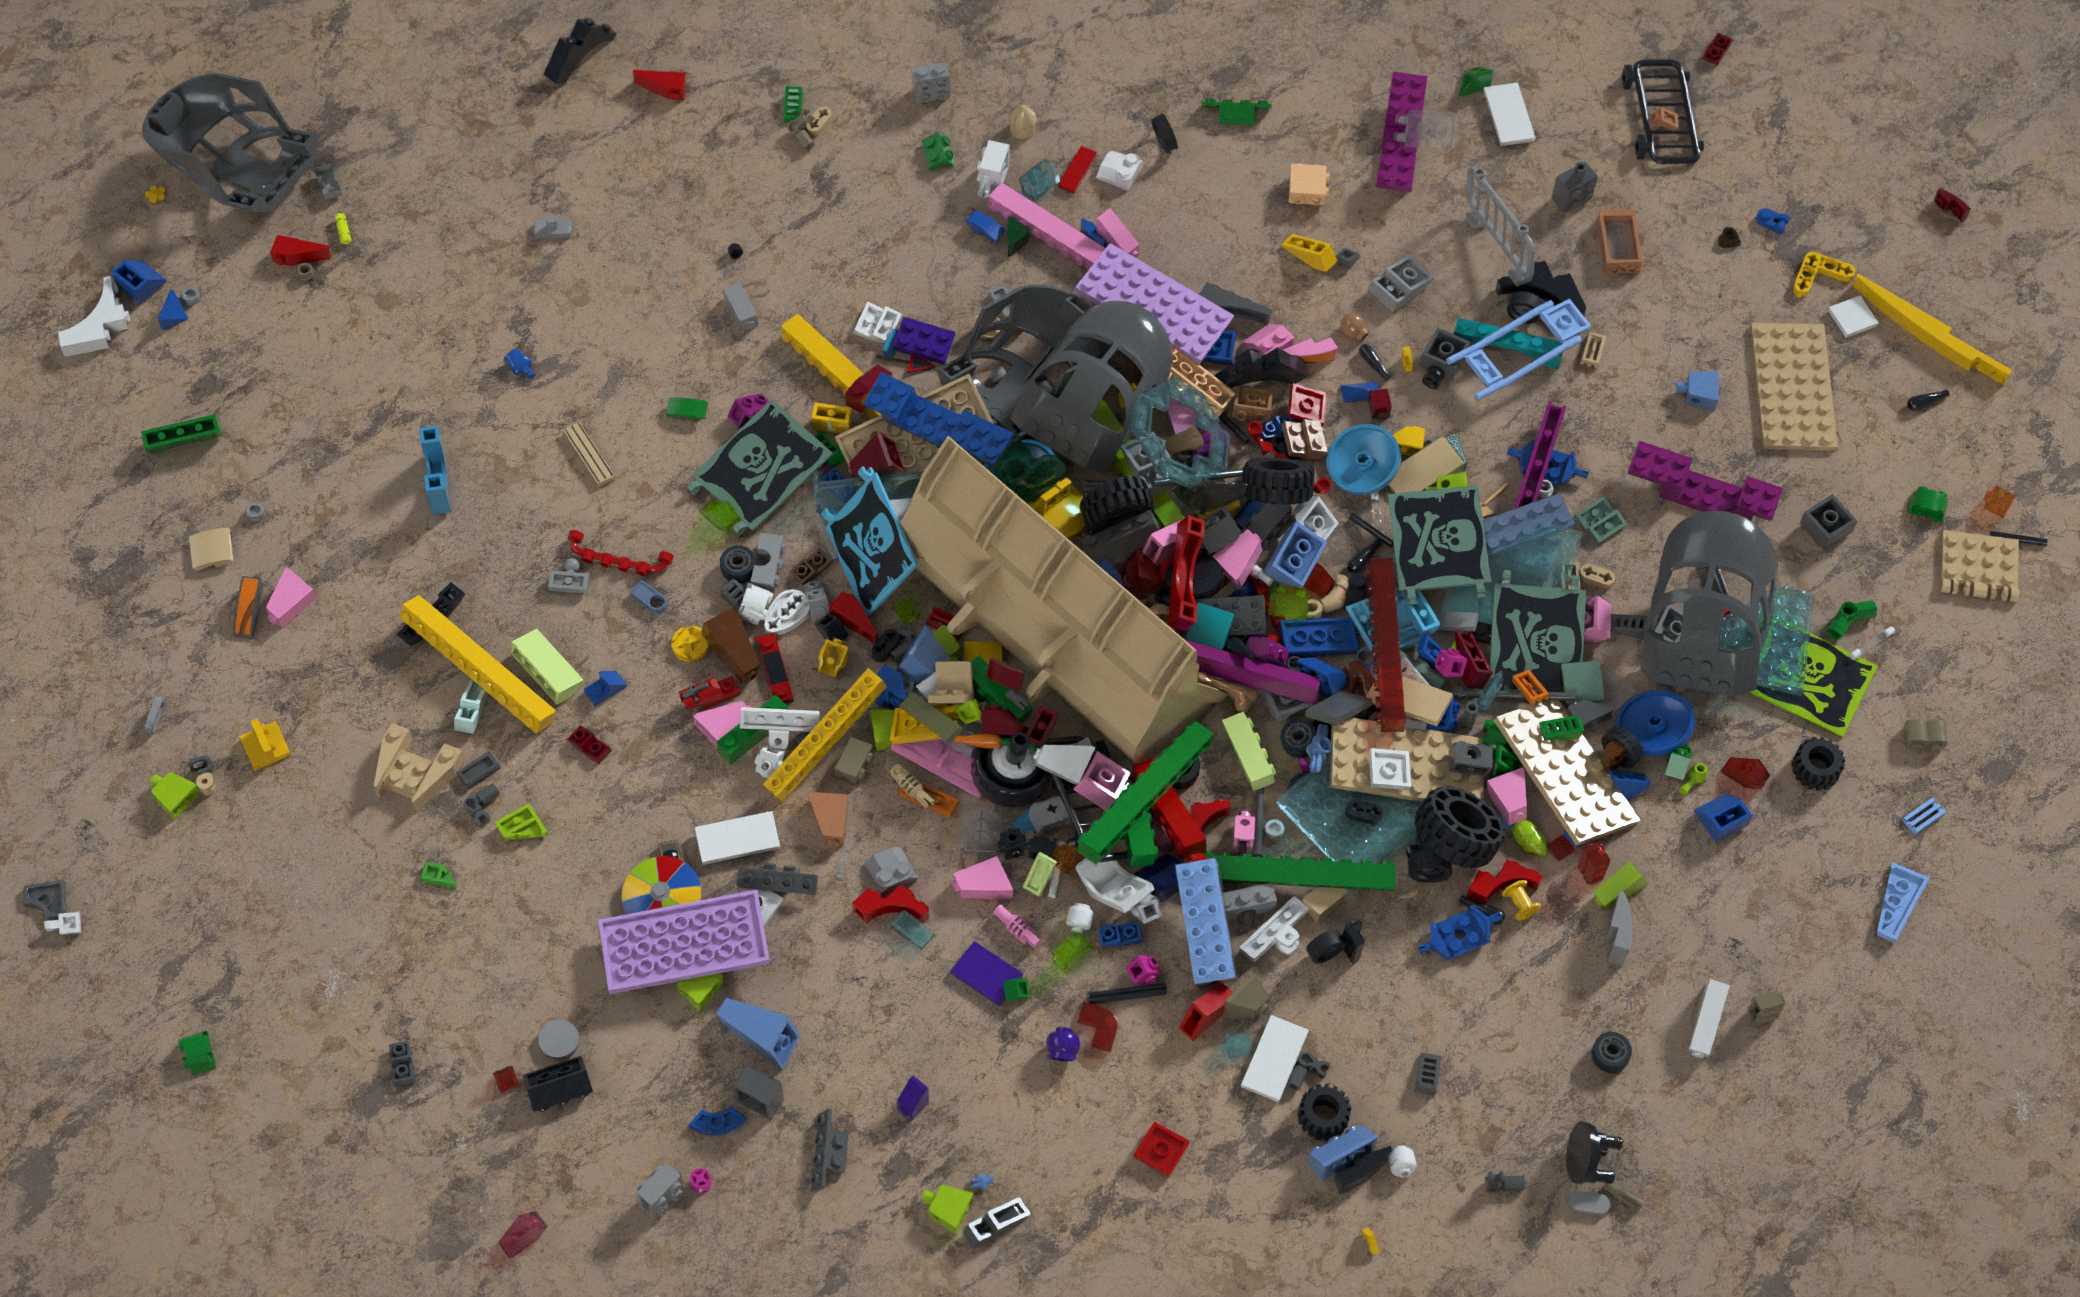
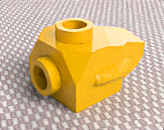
[818,638,849,678]

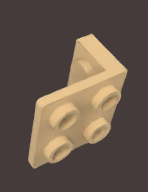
[928,661,974,703]

